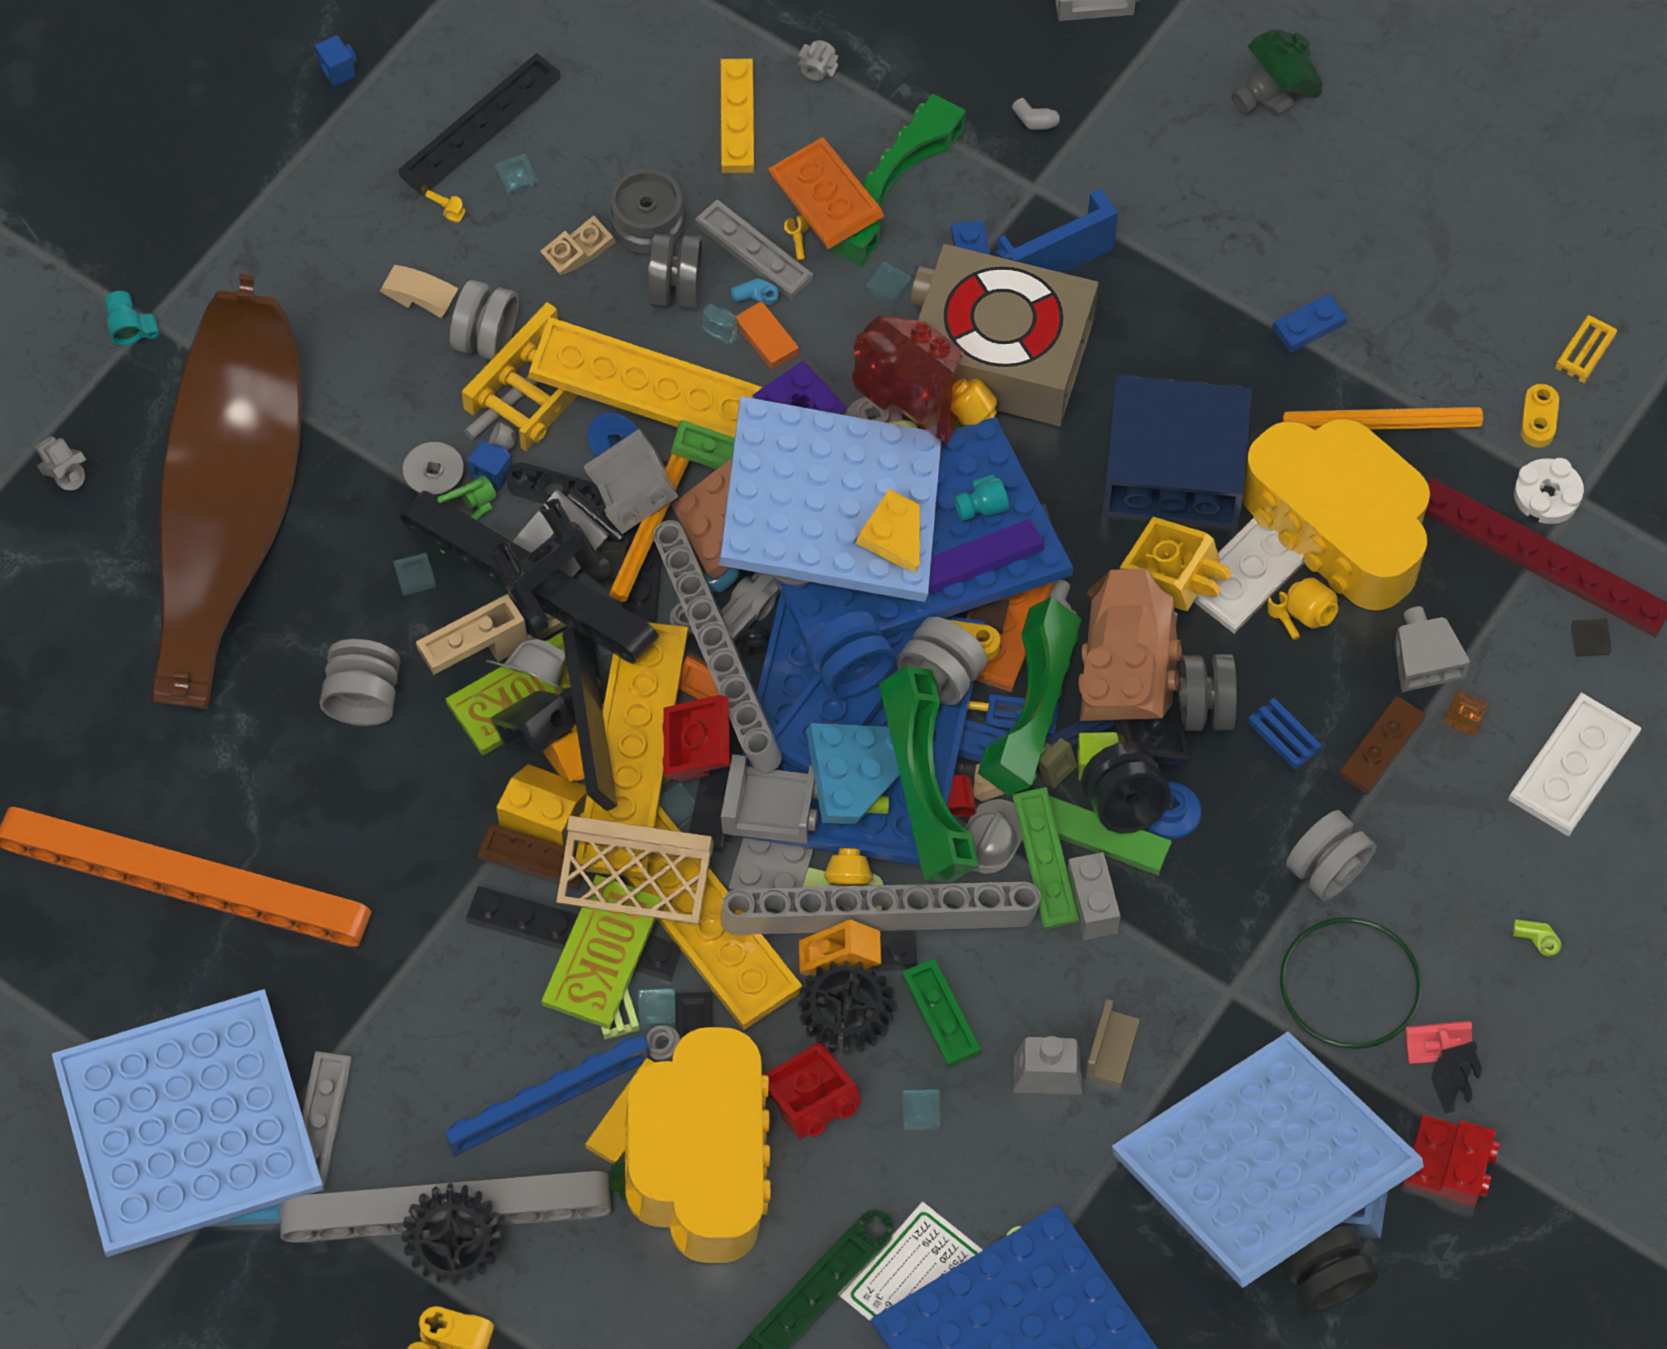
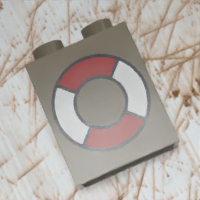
[892,244,1099,427]

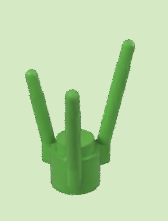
[437,475,496,553]

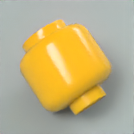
[947,378,997,426]
[1287,577,1339,629]

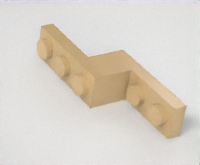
[416,594,567,675]

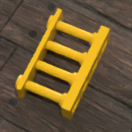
[462,302,578,451]

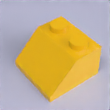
[496,764,587,847]

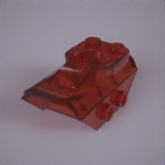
[852,315,963,445]

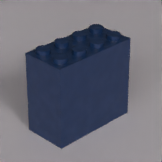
[1102,375,1252,528]

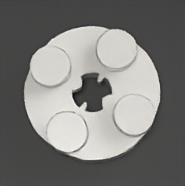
[1514,458,1584,524]

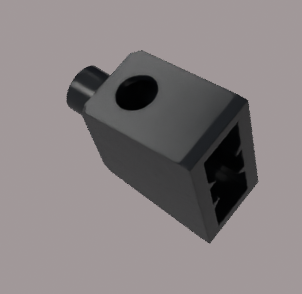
[490,687,574,756]

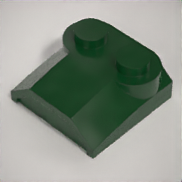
[1247,29,1322,98]

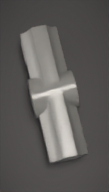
[721,572,781,643]

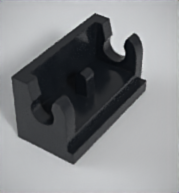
[1431,1041,1482,1114]

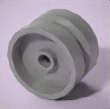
[449,279,519,361]
[896,617,987,705]
[1285,810,1377,901]

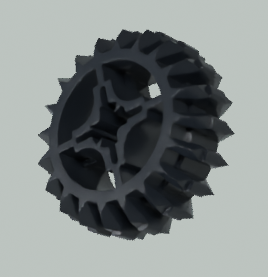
[797,961,895,1055]
[401,1183,503,1285]

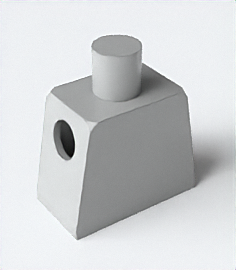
[1395,606,1470,692]
[1013,1036,1083,1095]

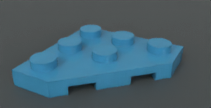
[806,723,900,824]

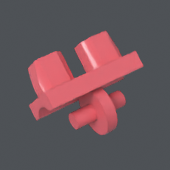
[1405,1020,1472,1064]

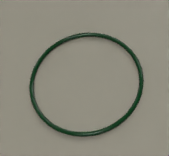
[1280,917,1422,1049]

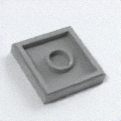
[512,490,609,578]

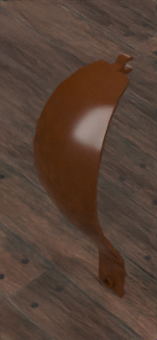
[150,274,302,710]

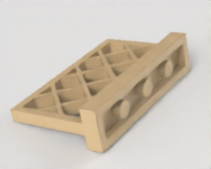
[556,816,714,925]

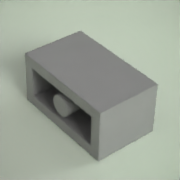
[1067,852,1121,940]

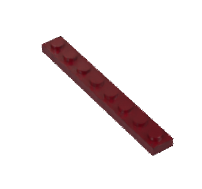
[1425,478,1667,638]

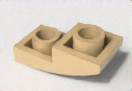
[540,216,616,276]
[380,265,458,318]

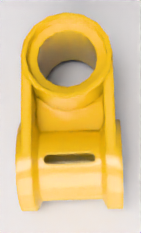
[419,1306,494,1349]

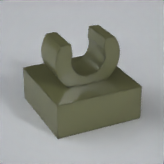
[1038,738,1077,789]

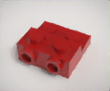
[662,695,730,782]
[763,1043,862,1140]
[1403,1115,1501,1207]

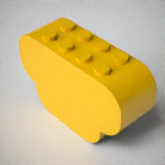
[1242,419,1430,610]
[625,1027,770,1263]

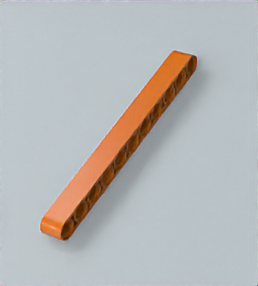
[0,807,372,947]

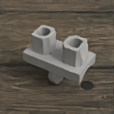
[34,436,86,490]

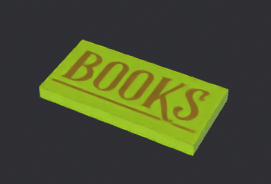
[445,631,601,756]
[541,874,662,1029]

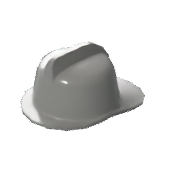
[486,639,566,690]
[965,799,1022,874]

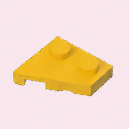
[856,489,920,573]

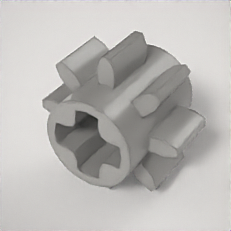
[798,40,838,81]

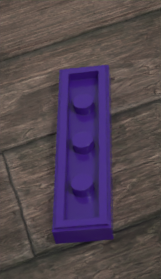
[928,518,1045,594]

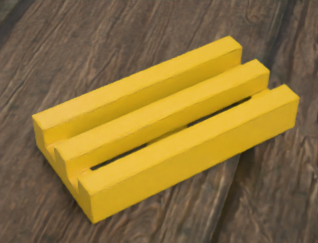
[1555,315,1618,384]

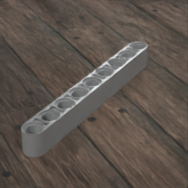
[653,520,782,773]
[720,882,1041,935]
[280,1171,611,1242]

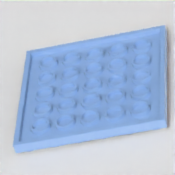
[719,396,942,602]
[52,989,324,1257]
[1111,1032,1424,1288]

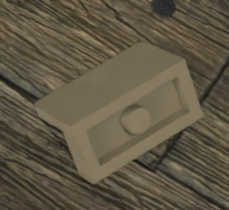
[1085,999,1140,1089]

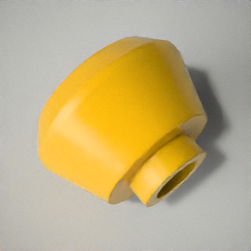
[824,848,873,886]

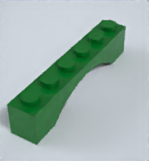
[829,93,966,267]
[977,597,1082,796]
[879,666,979,883]

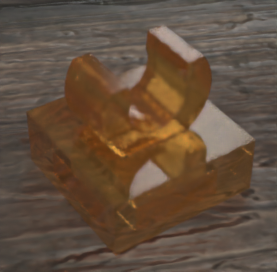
[1443,688,1490,737]

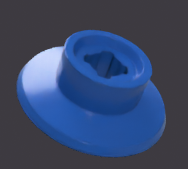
[587,413,638,457]
[1146,782,1202,839]

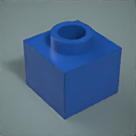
[315,35,357,87]
[468,440,512,492]

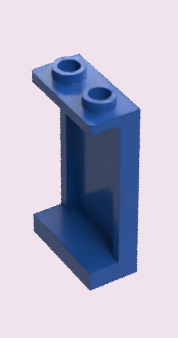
[995,189,1118,273]

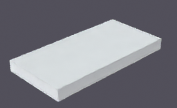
[1194,518,1304,634]
[1508,692,1642,837]

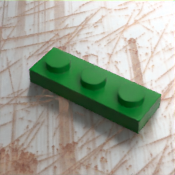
[902,958,981,1069]

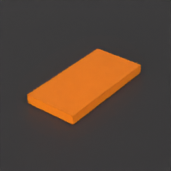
[768,137,884,249]
[966,582,1054,692]

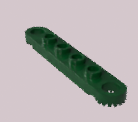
[736,1209,894,1349]

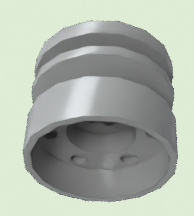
[319,639,401,726]

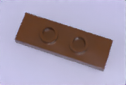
[1339,696,1426,795]
[478,823,586,890]

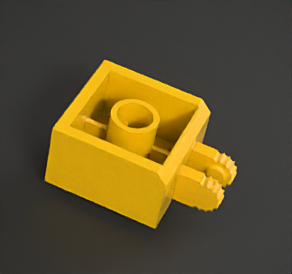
[1120,517,1231,611]

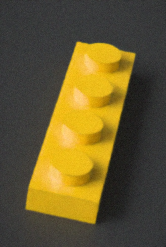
[721,59,754,173]

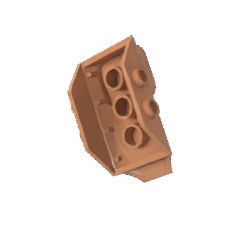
[1079,568,1182,721]

